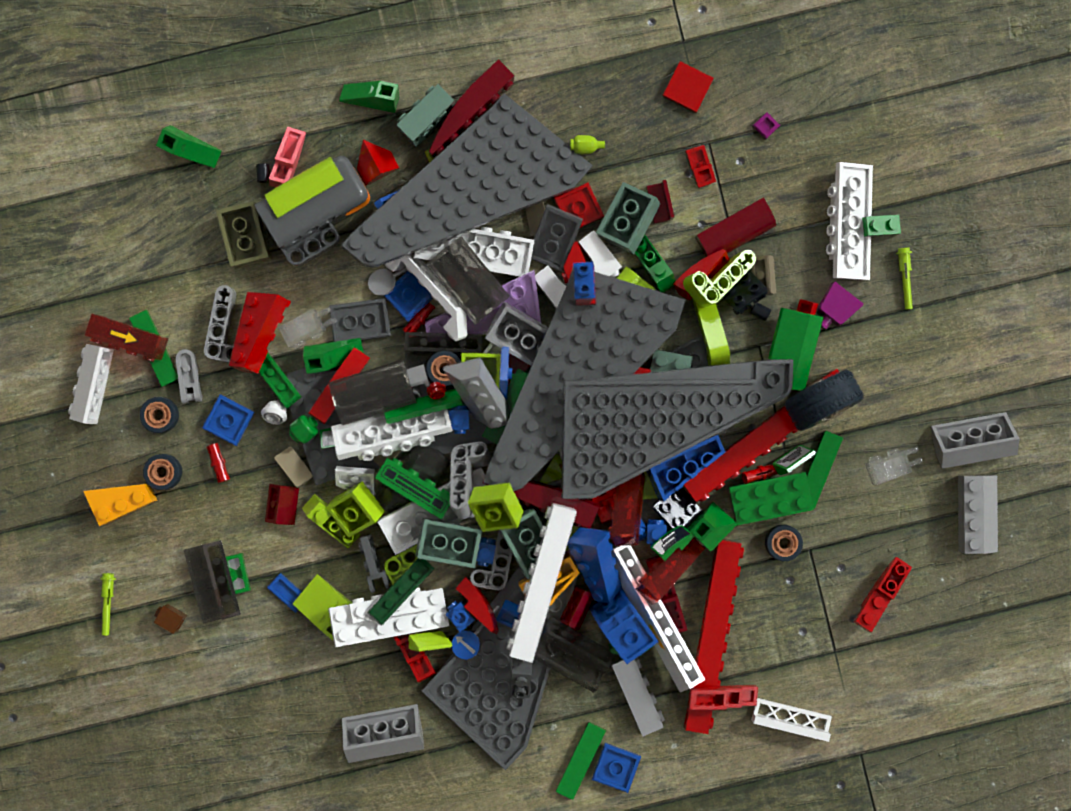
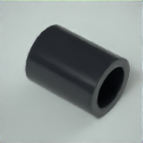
[256,163,270,183]
[750,302,771,321]

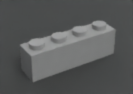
[611,657,665,736]

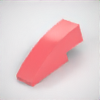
[269,127,306,188]

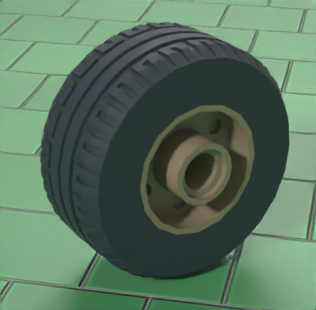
[785,370,864,431]

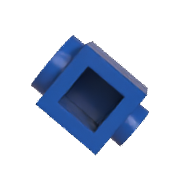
[449,406,470,434]
[645,519,667,547]
[476,537,496,567]
[445,600,476,632]

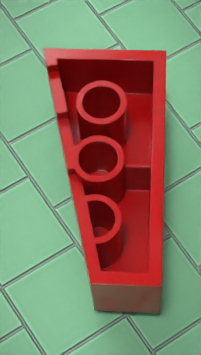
[229,292,291,374]

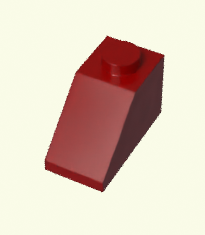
[561,241,586,284]

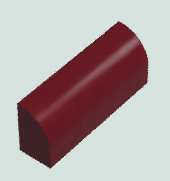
[695,197,776,257]

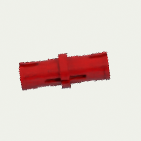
[402,303,435,337]
[206,443,230,483]
[742,464,778,484]

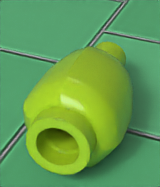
[570,135,605,154]

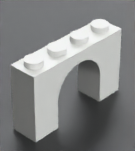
[535,230,622,309]

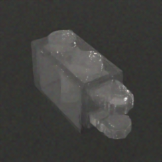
[278,307,337,349]
[865,447,923,485]

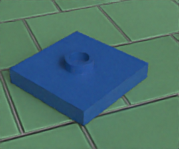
[384,271,433,322]
[500,346,512,400]
[202,394,255,446]
[592,743,641,793]

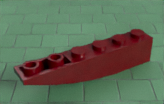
[429,59,515,158]
[482,477,599,529]

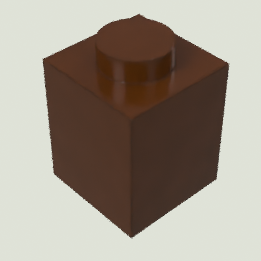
[154,604,187,634]

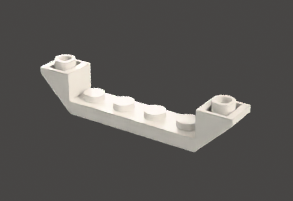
[385,253,467,341]

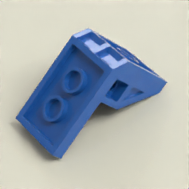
[589,589,659,664]

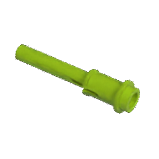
[896,247,913,309]
[100,573,116,636]

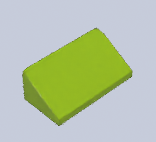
[409,631,452,652]

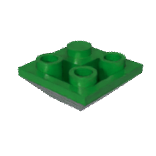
[686,502,738,552]

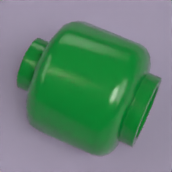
[289,415,318,443]

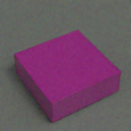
[753,112,780,140]

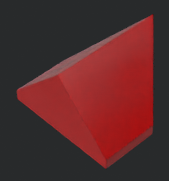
[357,140,400,186]

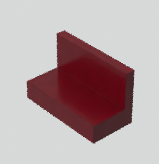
[646,180,675,224]
[265,484,299,525]
[560,587,593,630]

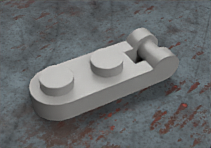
[176,349,202,404]

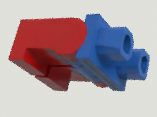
[573,262,596,306]

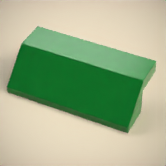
[768,308,823,391]

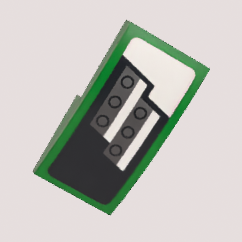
[650,525,695,561]

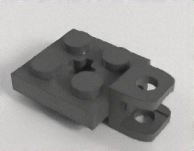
[358,534,391,593]

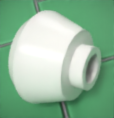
[261,400,287,425]

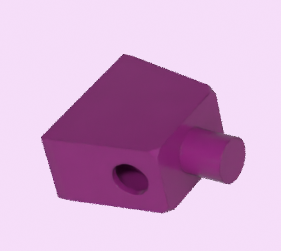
[817,282,863,330]

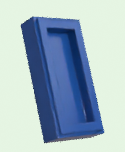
[267,573,302,613]

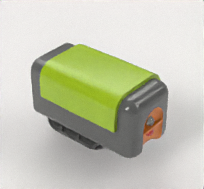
[255,156,370,267]

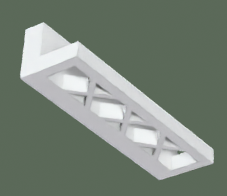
[751,698,832,742]

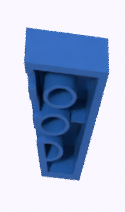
[646,434,725,501]
[567,527,622,603]

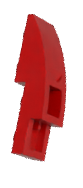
[854,557,912,633]

